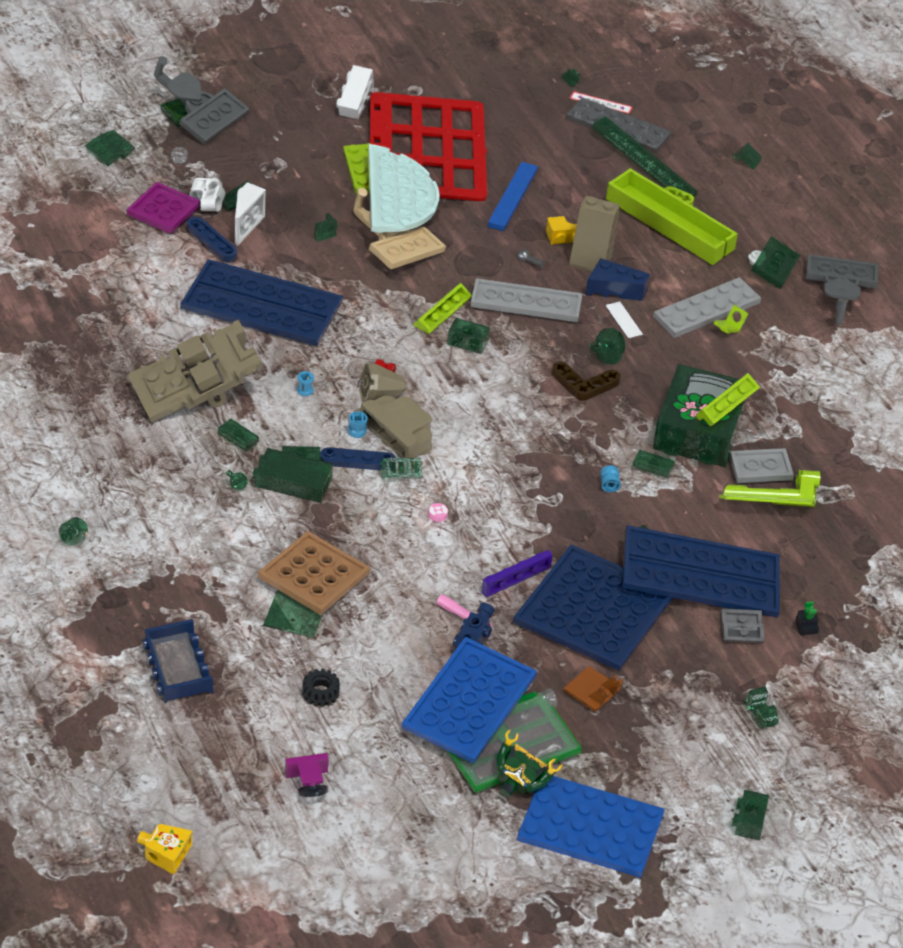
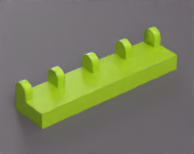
[696,373,760,427]

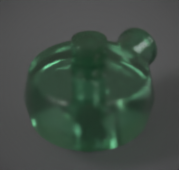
[226,470,248,491]

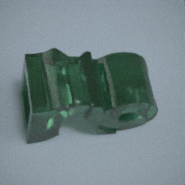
[745,686,779,729]

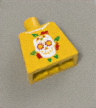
[137,824,193,875]

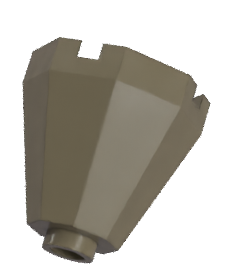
[359,363,406,401]

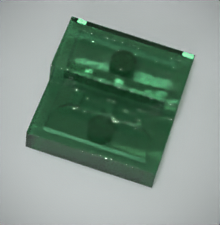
[85,130,135,167]

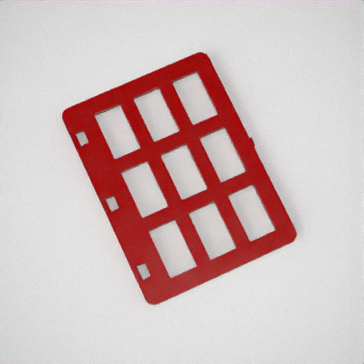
[370,92,487,201]

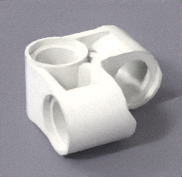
[190,178,225,212]

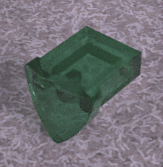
[733,143,762,169]

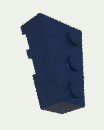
[586,258,650,301]

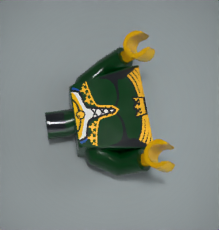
[496,729,563,797]

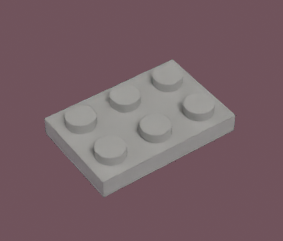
[729,448,794,483]

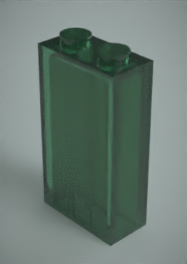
[252,448,333,503]

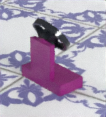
[285,753,329,797]

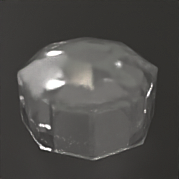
[171,147,188,163]

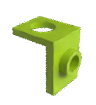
[714,305,748,334]

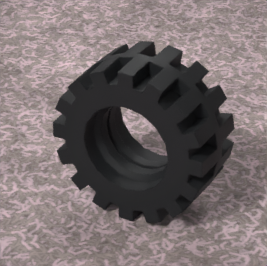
[302,668,340,707]

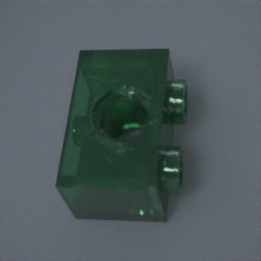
[447,318,490,354]
[732,789,769,841]

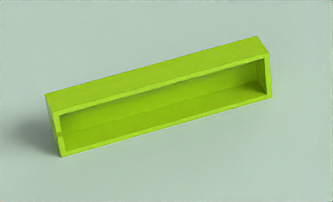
[606,168,738,265]

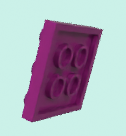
[126,182,200,234]

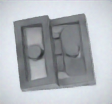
[721,609,765,643]

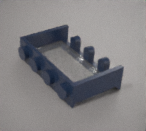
[142,619,214,703]

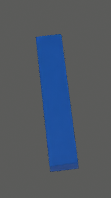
[488,162,538,231]

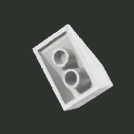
[235,182,266,246]

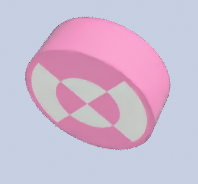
[428,503,448,522]

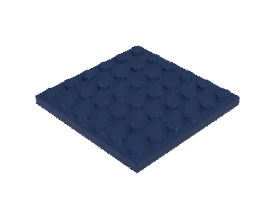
[513,544,673,671]

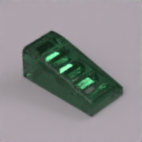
[380,458,422,478]

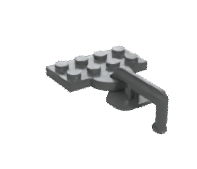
[154,56,249,145]
[806,254,878,326]

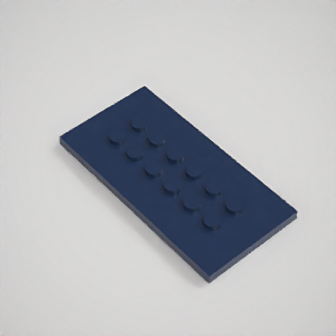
[180,259,343,346]
[622,525,780,618]

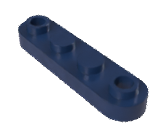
[187,217,237,262]
[320,447,396,471]

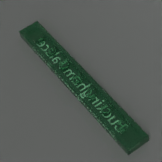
[592,116,698,197]

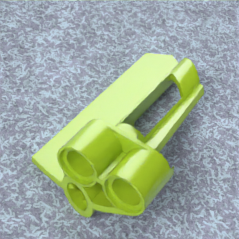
[719,470,820,507]

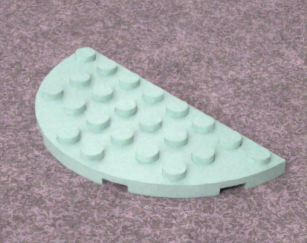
[368,144,439,233]

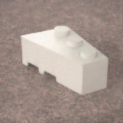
[336,65,374,119]

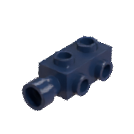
[453,602,495,650]

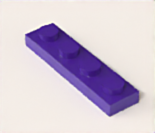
[481,550,552,598]

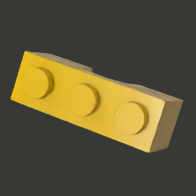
[546,216,577,245]

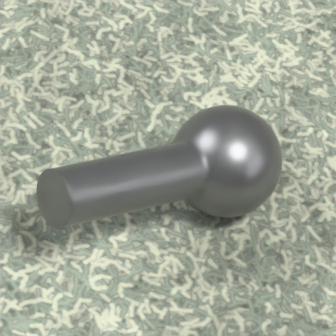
[517,249,545,268]

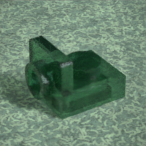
[314,213,338,242]

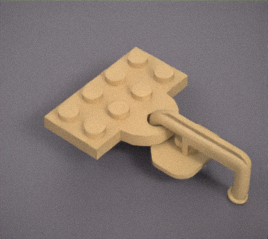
[353,188,446,269]

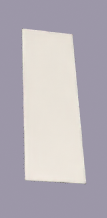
[606,302,643,338]

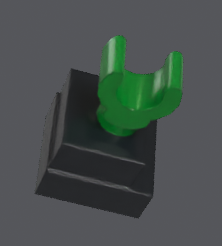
[795,601,819,636]

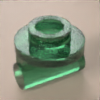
[561,68,580,87]

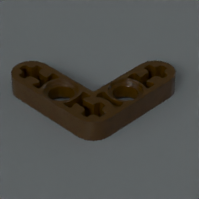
[552,361,621,401]

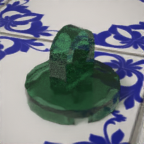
[589,328,625,364]

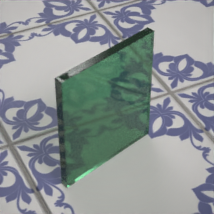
[263,589,324,638]

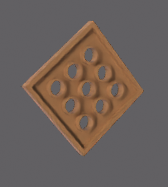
[258,531,370,615]

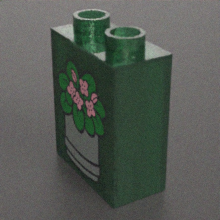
[653,364,748,467]

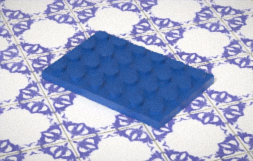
[401,637,537,763]
[517,776,665,878]

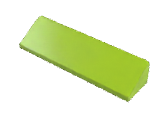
[413,283,472,334]

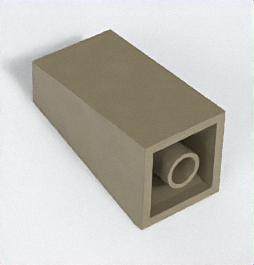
[569,195,620,272]

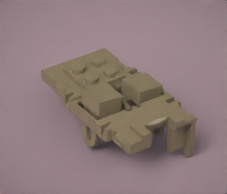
[127,320,263,423]

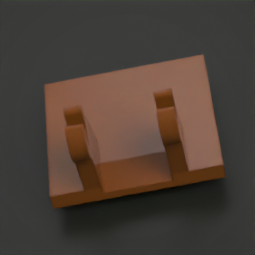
[563,666,623,712]

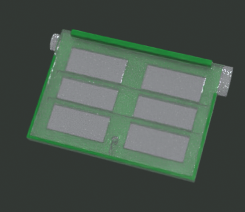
[447,688,582,793]

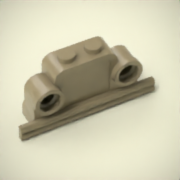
[353,396,432,470]

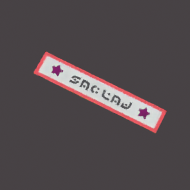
[570,91,632,114]

